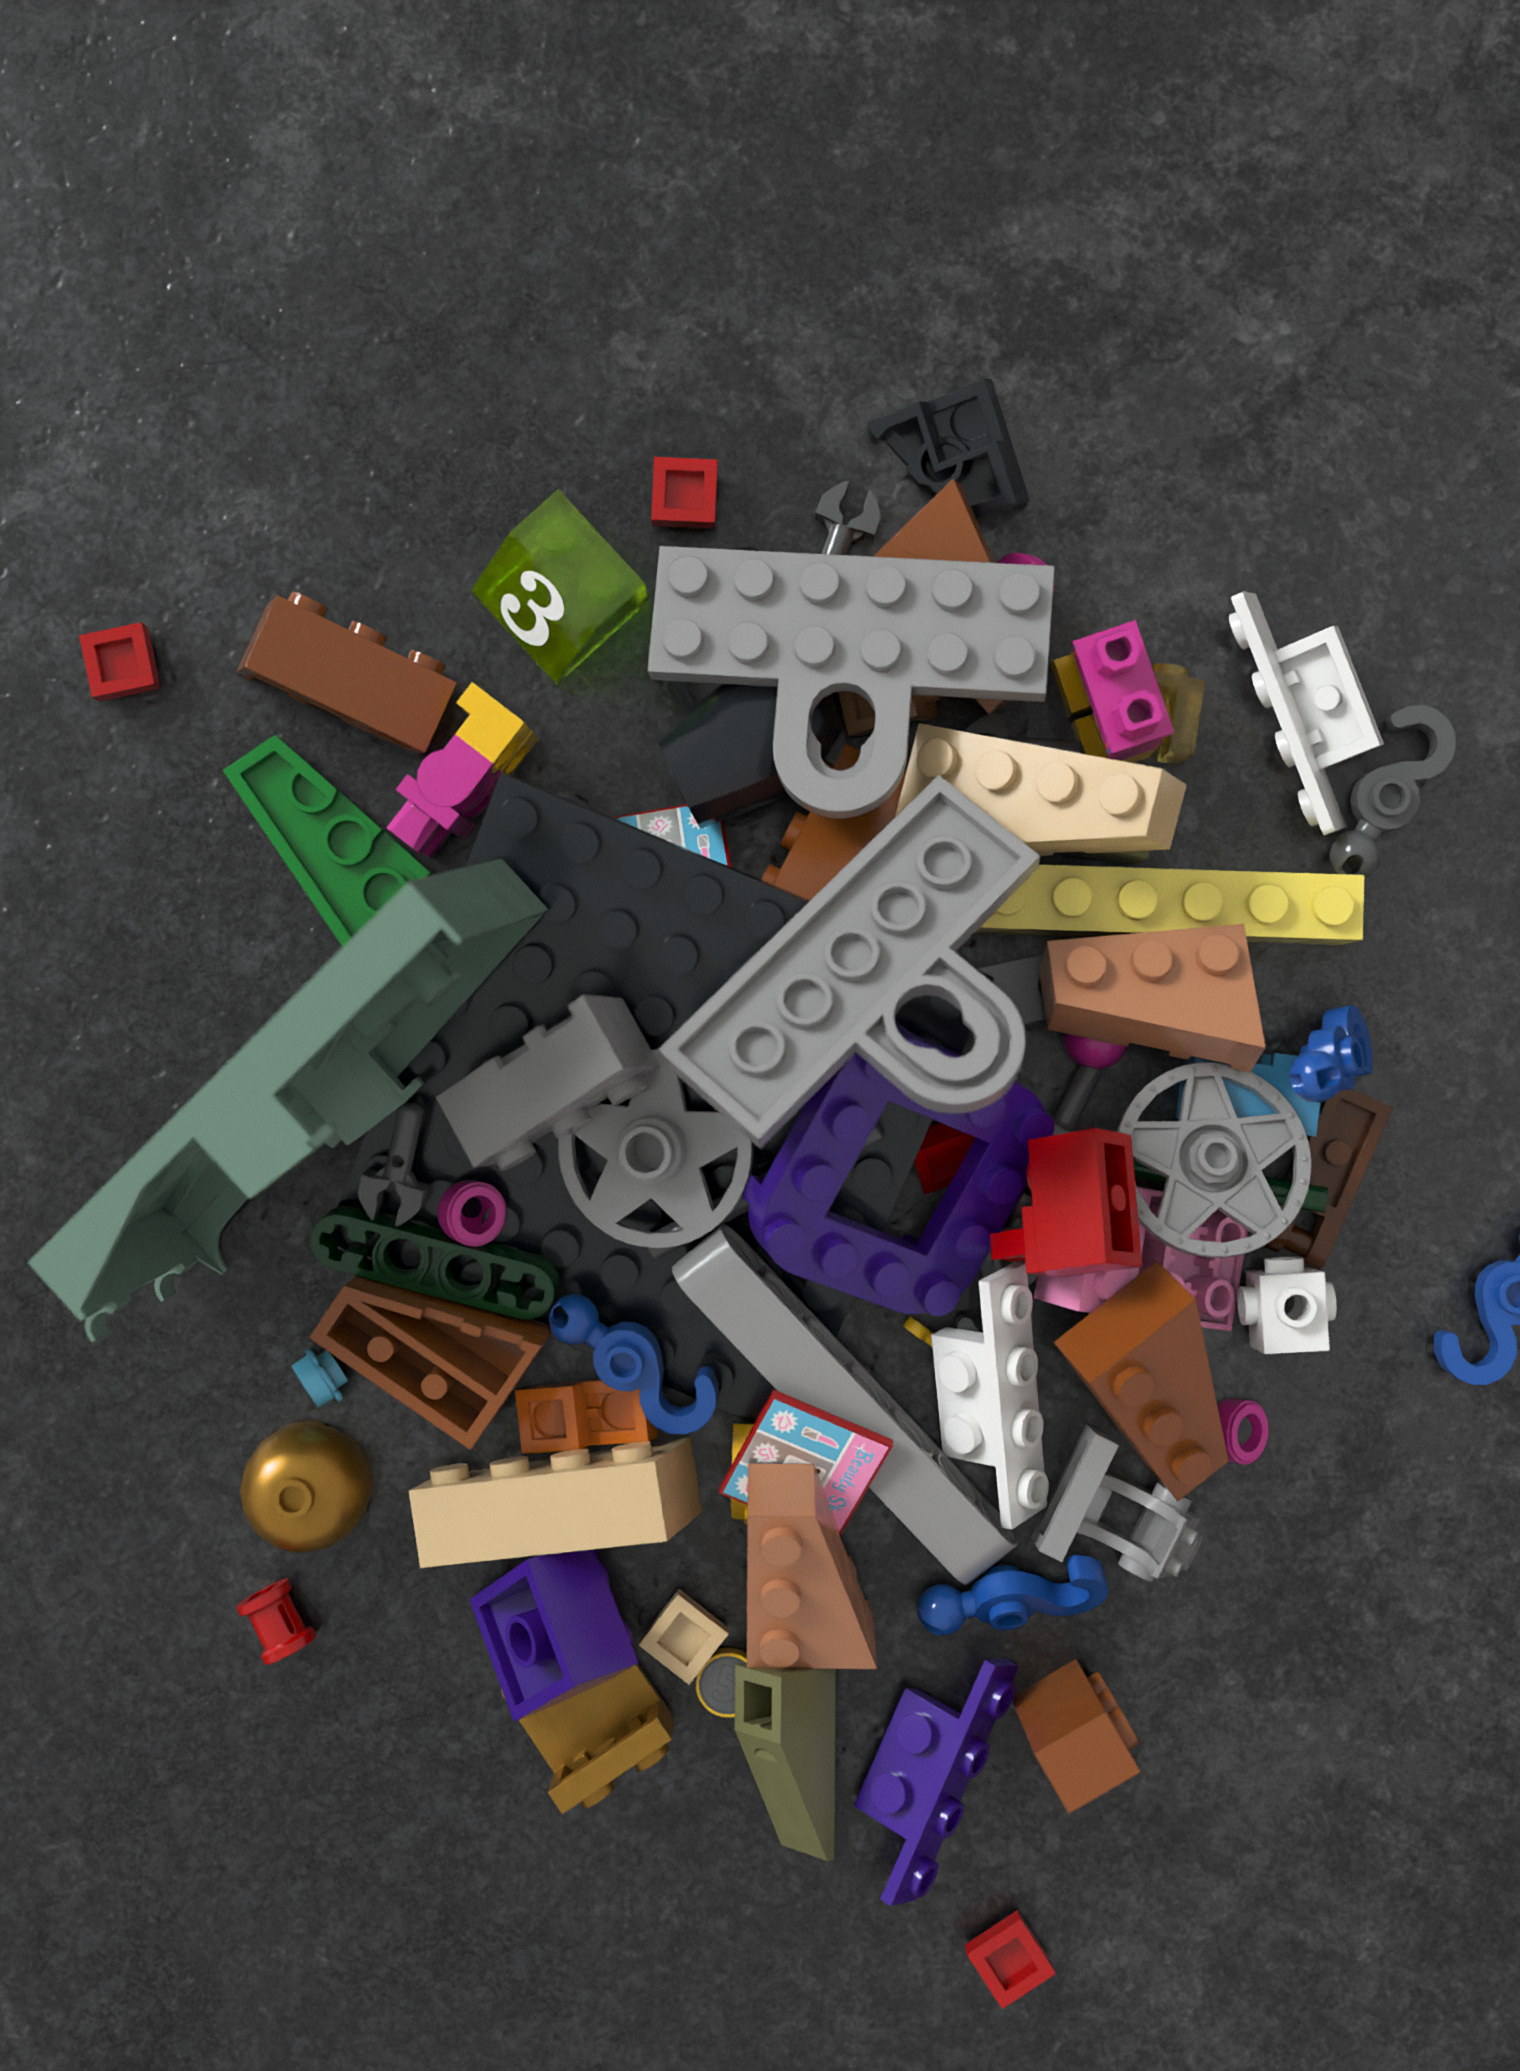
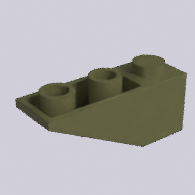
[735,1662,836,1861]

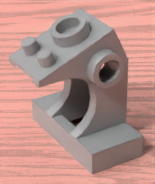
[1031,1424,1203,1582]

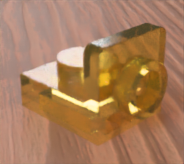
[1151,663,1205,765]

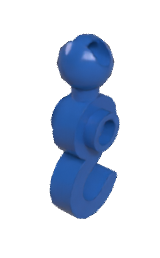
[1289,1005,1373,1103]
[1434,1234,1520,1385]
[549,1294,719,1435]
[917,1555,1109,1636]

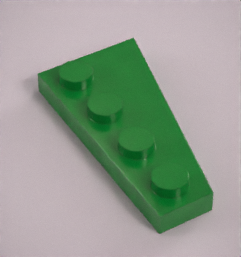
[223,735,434,947]

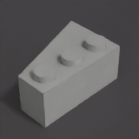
[436,995,660,1171]

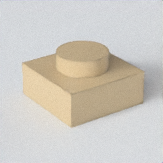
[639,1589,729,1685]

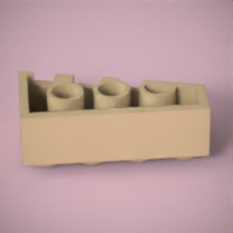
[895,723,1187,856]
[409,1437,702,1568]

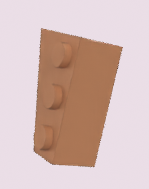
[747,1463,877,1669]

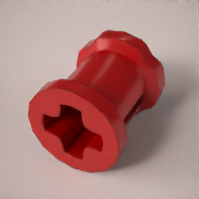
[235,1578,317,1665]

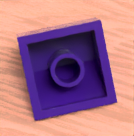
[469,1549,639,1722]

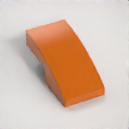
[515,1378,658,1454]

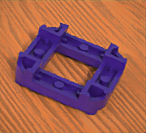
[743,1022,1055,1316]

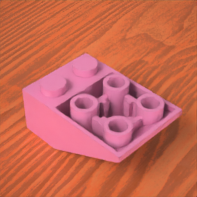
[1034,1186,1248,1331]

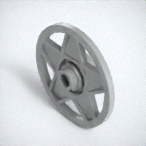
[558,1049,754,1248]
[1117,1062,1311,1258]

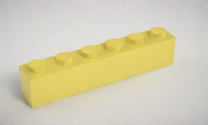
[974,865,1364,945]

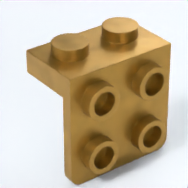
[501,1664,675,1814]

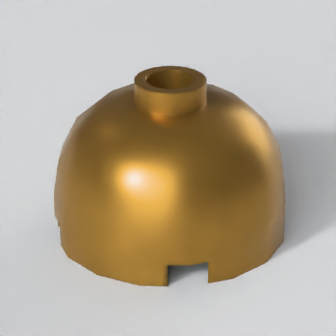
[240,1420,374,1553]

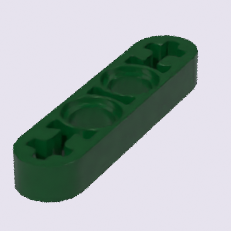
[310,1206,560,1319]

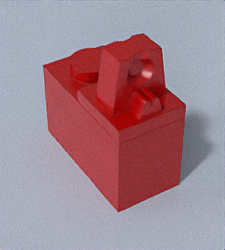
[990,1128,1142,1277]

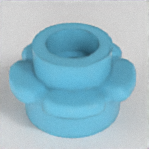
[291,1348,348,1408]

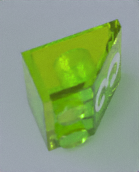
[471,489,649,685]

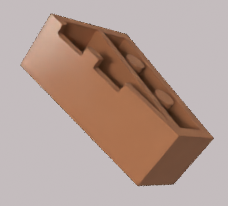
[1039,924,1266,1073]

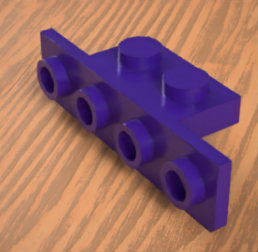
[854,1659,1018,1906]

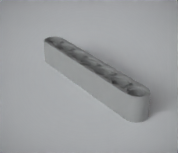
[672,1224,1018,1585]

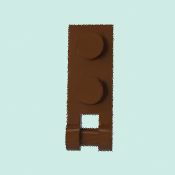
[1263,1089,1393,1270]

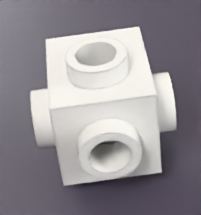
[1237,1257,1337,1354]

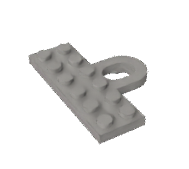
[647,546,1054,818]
[658,775,1040,1148]

